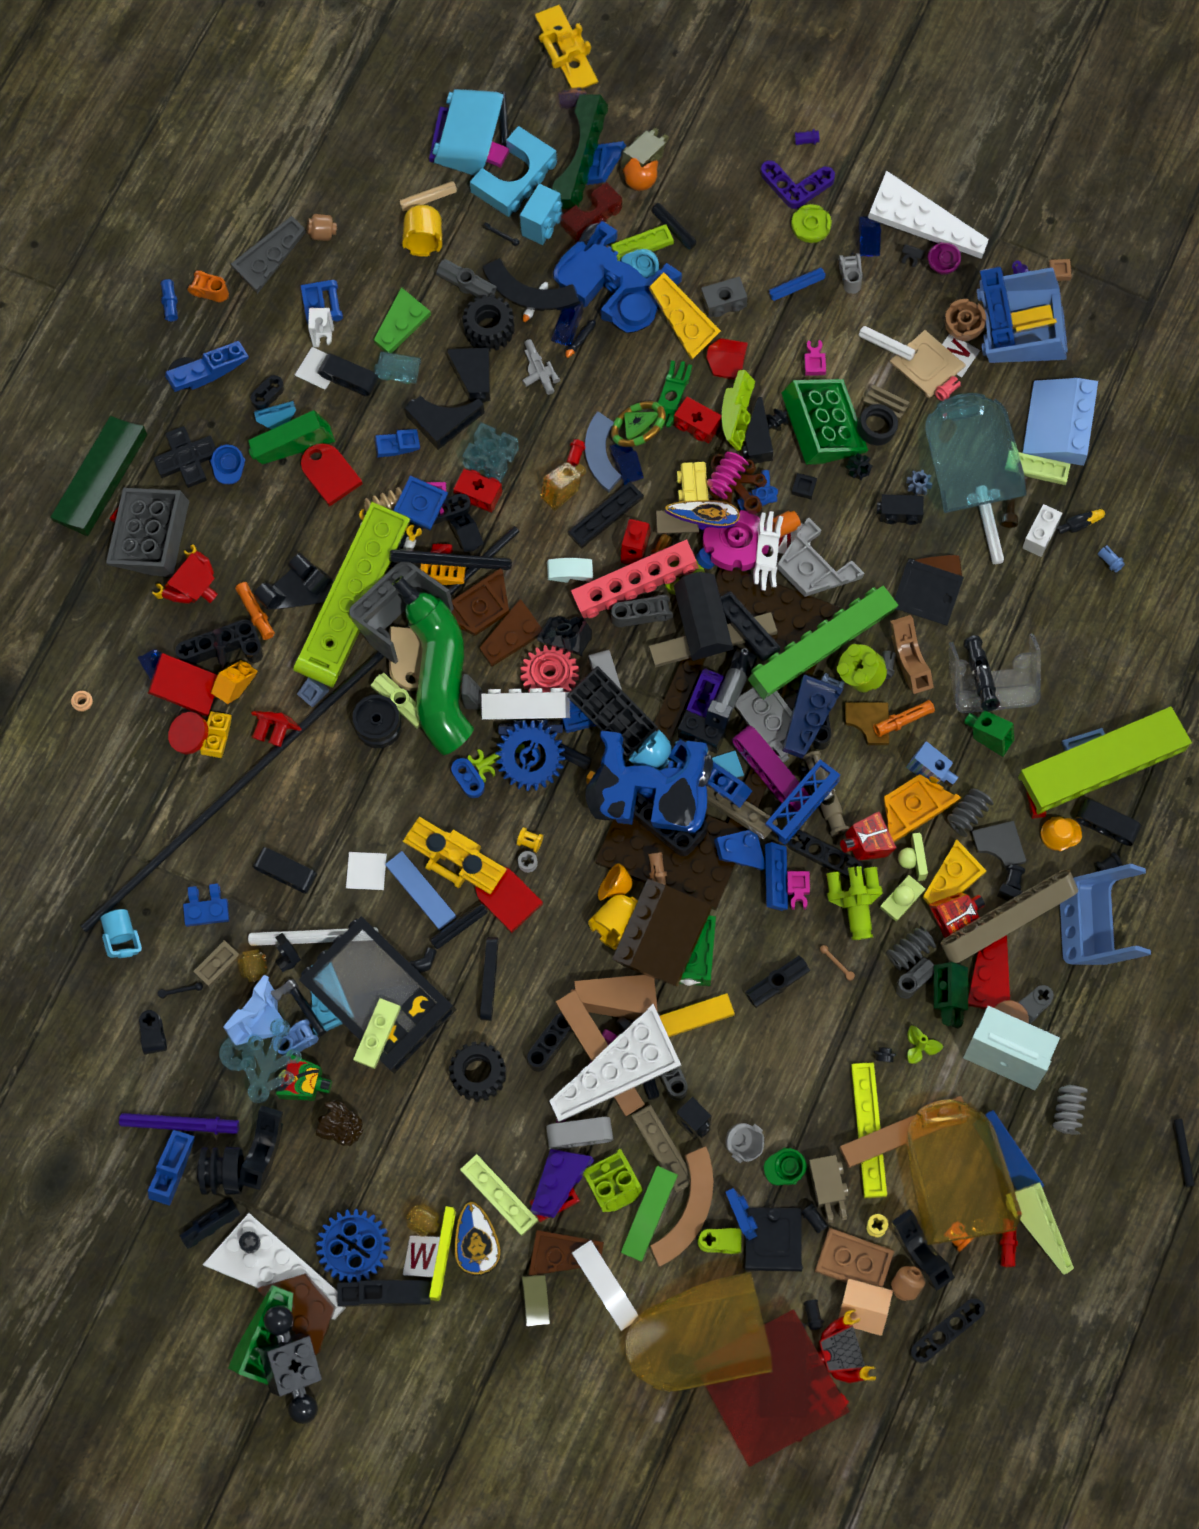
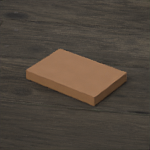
[815,1228,894,1288]

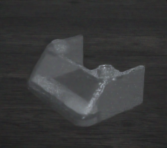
[949,633,1041,713]

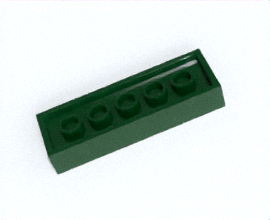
[50,416,147,537]

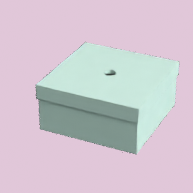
[963,1006,1060,1090]

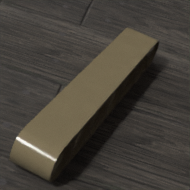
[941,870,1079,963]

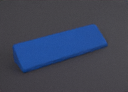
[972,1110,1044,1190]

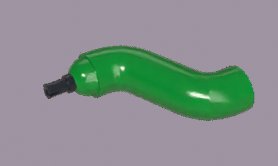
[392,576,474,755]

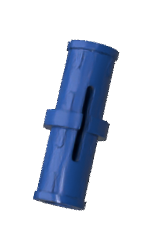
[161,279,178,321]

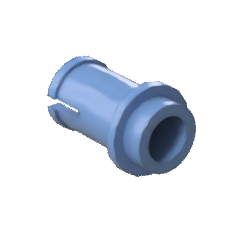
[1098,545,1125,572]

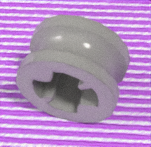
[518,851,538,873]

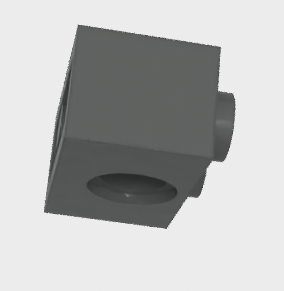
[701,276,747,318]

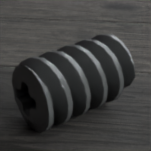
[947,788,994,837]
[886,926,936,971]

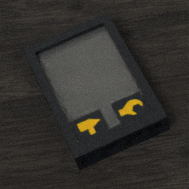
[299,916,457,1074]

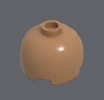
[945,299,986,341]

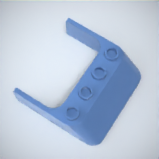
[1060,864,1151,965]

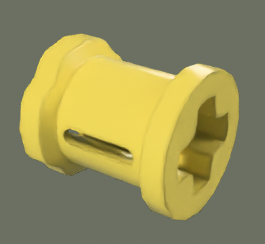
[866,1214,888,1238]

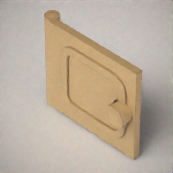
[890,330,966,398]

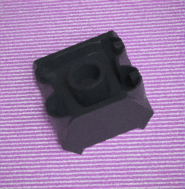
[537,616,592,657]

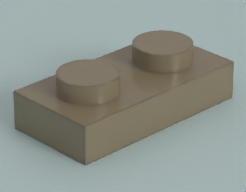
[193,940,241,988]

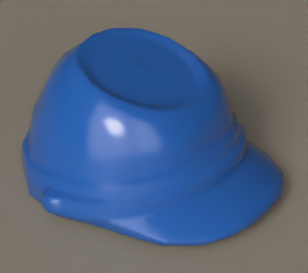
[210,445,245,484]

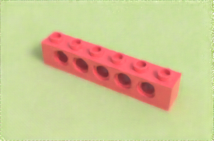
[571,539,699,618]

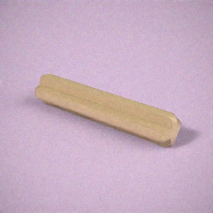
[400,181,457,211]

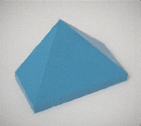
[254,401,296,430]

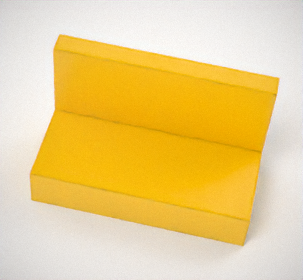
[1011,305,1057,334]

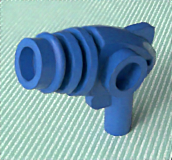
[737,470,778,511]

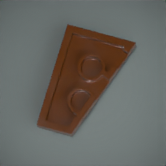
[480,599,542,667]

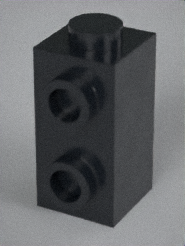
[876,494,924,525]

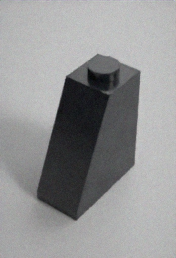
[448,348,491,403]

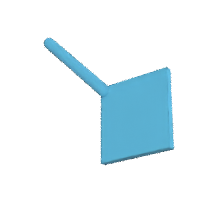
[675,741,744,778]

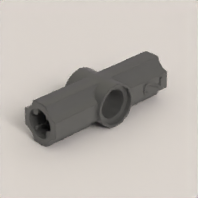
[436,259,497,299]

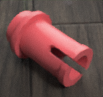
[935,376,961,401]

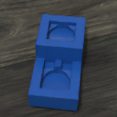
[374,429,420,458]

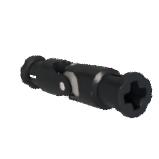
[963,635,1000,711]

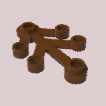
[709,454,767,514]

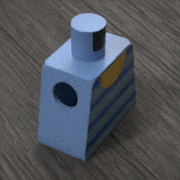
[906,741,958,787]

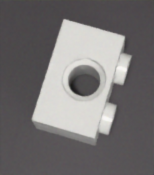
[1023,504,1062,557]

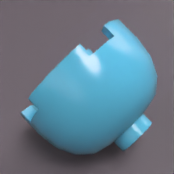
[629,730,671,770]

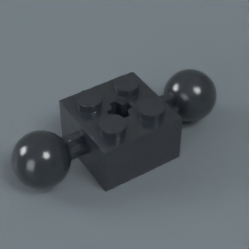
[258,1305,322,1424]

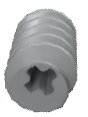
[1053,1085,1088,1135]

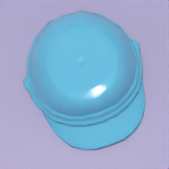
[621,249,659,279]

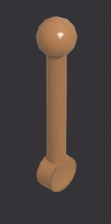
[820,945,855,981]

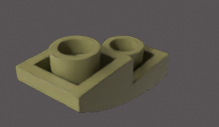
[522,1274,550,1326]

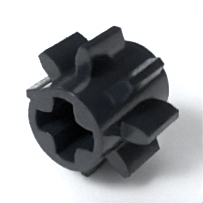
[846,453,873,480]

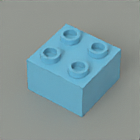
[520,184,563,245]

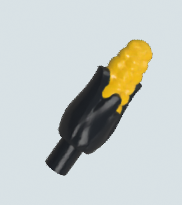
[1057,509,1105,535]

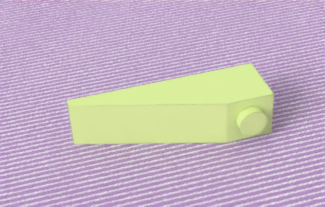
[1009,1182,1074,1275]

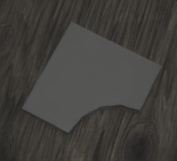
[971,821,1026,868]

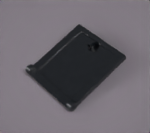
[894,558,964,626]
[744,1207,803,1272]

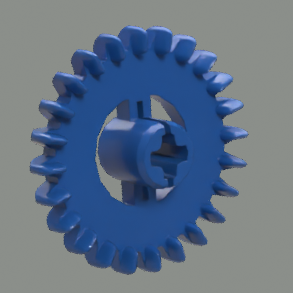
[495,721,566,791]

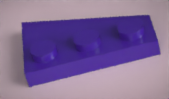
[531,1149,594,1218]

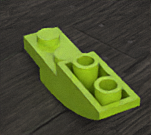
[722,370,755,451]

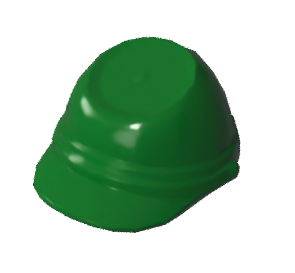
[764,1147,807,1185]

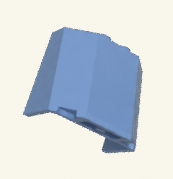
[977,268,1068,363]

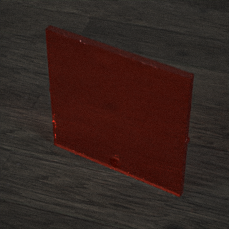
[694,1309,850,1467]

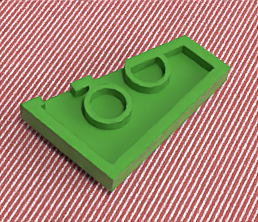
[374,287,431,355]

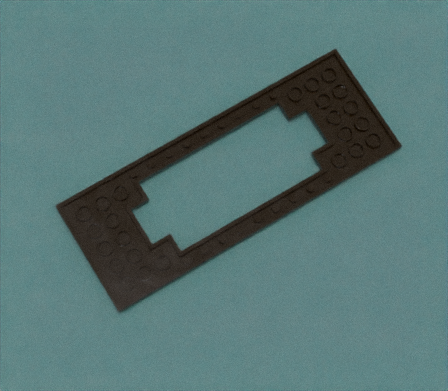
[595,568,840,911]

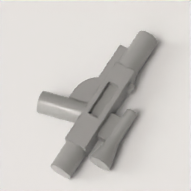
[522,339,560,395]

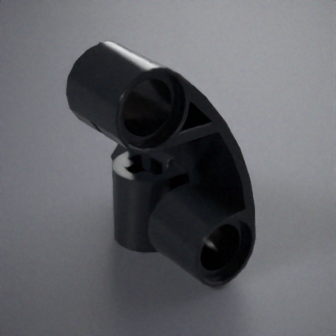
[254,553,334,610]

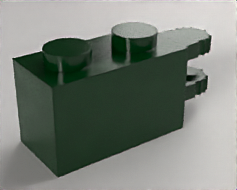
[934,962,968,1029]

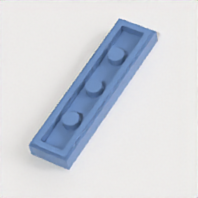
[385,851,456,930]

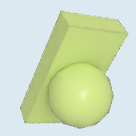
[898,833,928,881]
[880,875,925,922]

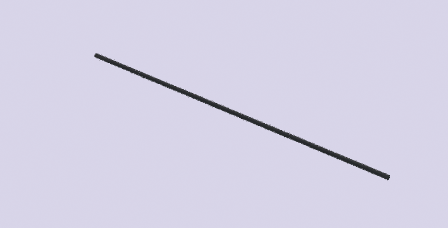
[80,526,519,933]

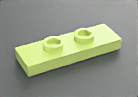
[1005,450,1071,485]
[353,998,401,1069]

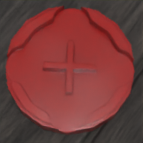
[168,712,208,755]

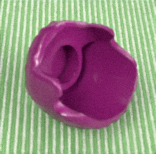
[927,242,961,275]

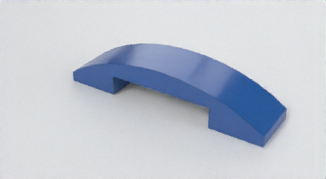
[980,266,1016,349]

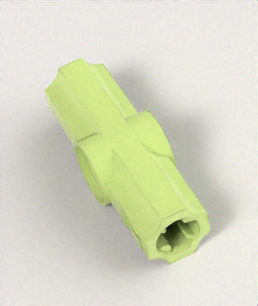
[371,673,421,729]

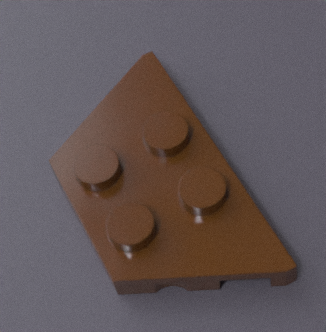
[452,568,509,636]
[257,1273,336,1356]

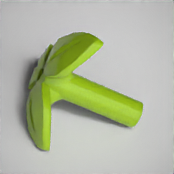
[907,1025,943,1064]

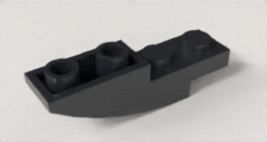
[337,1280,431,1307]

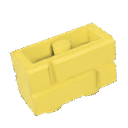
[677,462,709,502]

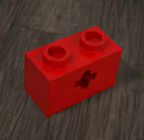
[674,396,722,444]
[453,469,502,513]

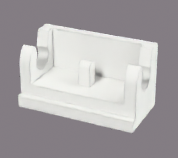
[308,308,334,347]

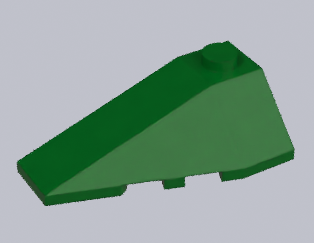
[228,1285,293,1385]

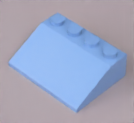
[1023,378,1098,466]

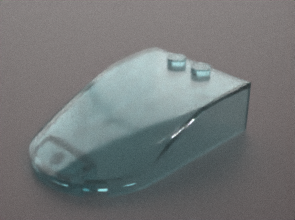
[925,393,1027,513]

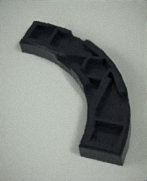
[482,258,581,311]

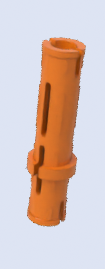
[235,582,275,640]
[873,700,935,737]

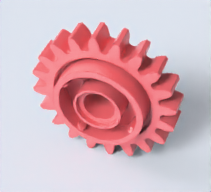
[521,645,579,693]

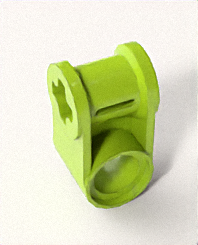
[698,1228,742,1254]

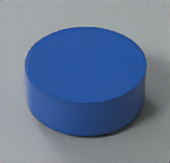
[696,548,715,569]

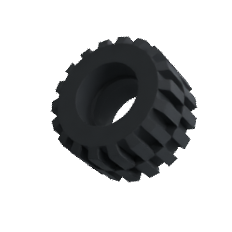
[463,295,515,352]
[449,1042,506,1102]

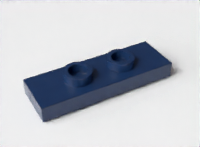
[498,719,563,735]

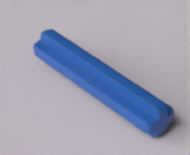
[769,268,825,301]

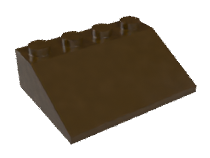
[612,879,713,987]

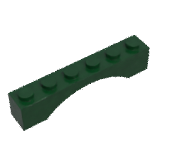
[552,94,608,210]

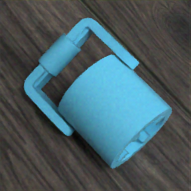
[100,909,142,958]

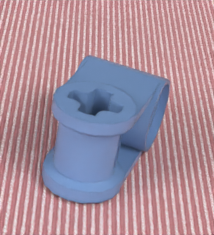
[273,1019,319,1057]

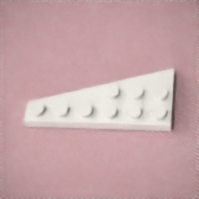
[203,1213,346,1320]

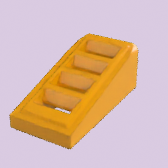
[420,564,466,585]

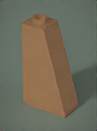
[571,975,658,1020]

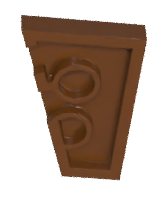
[529,1230,604,1276]

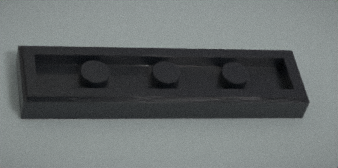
[568,481,644,549]
[720,591,780,661]

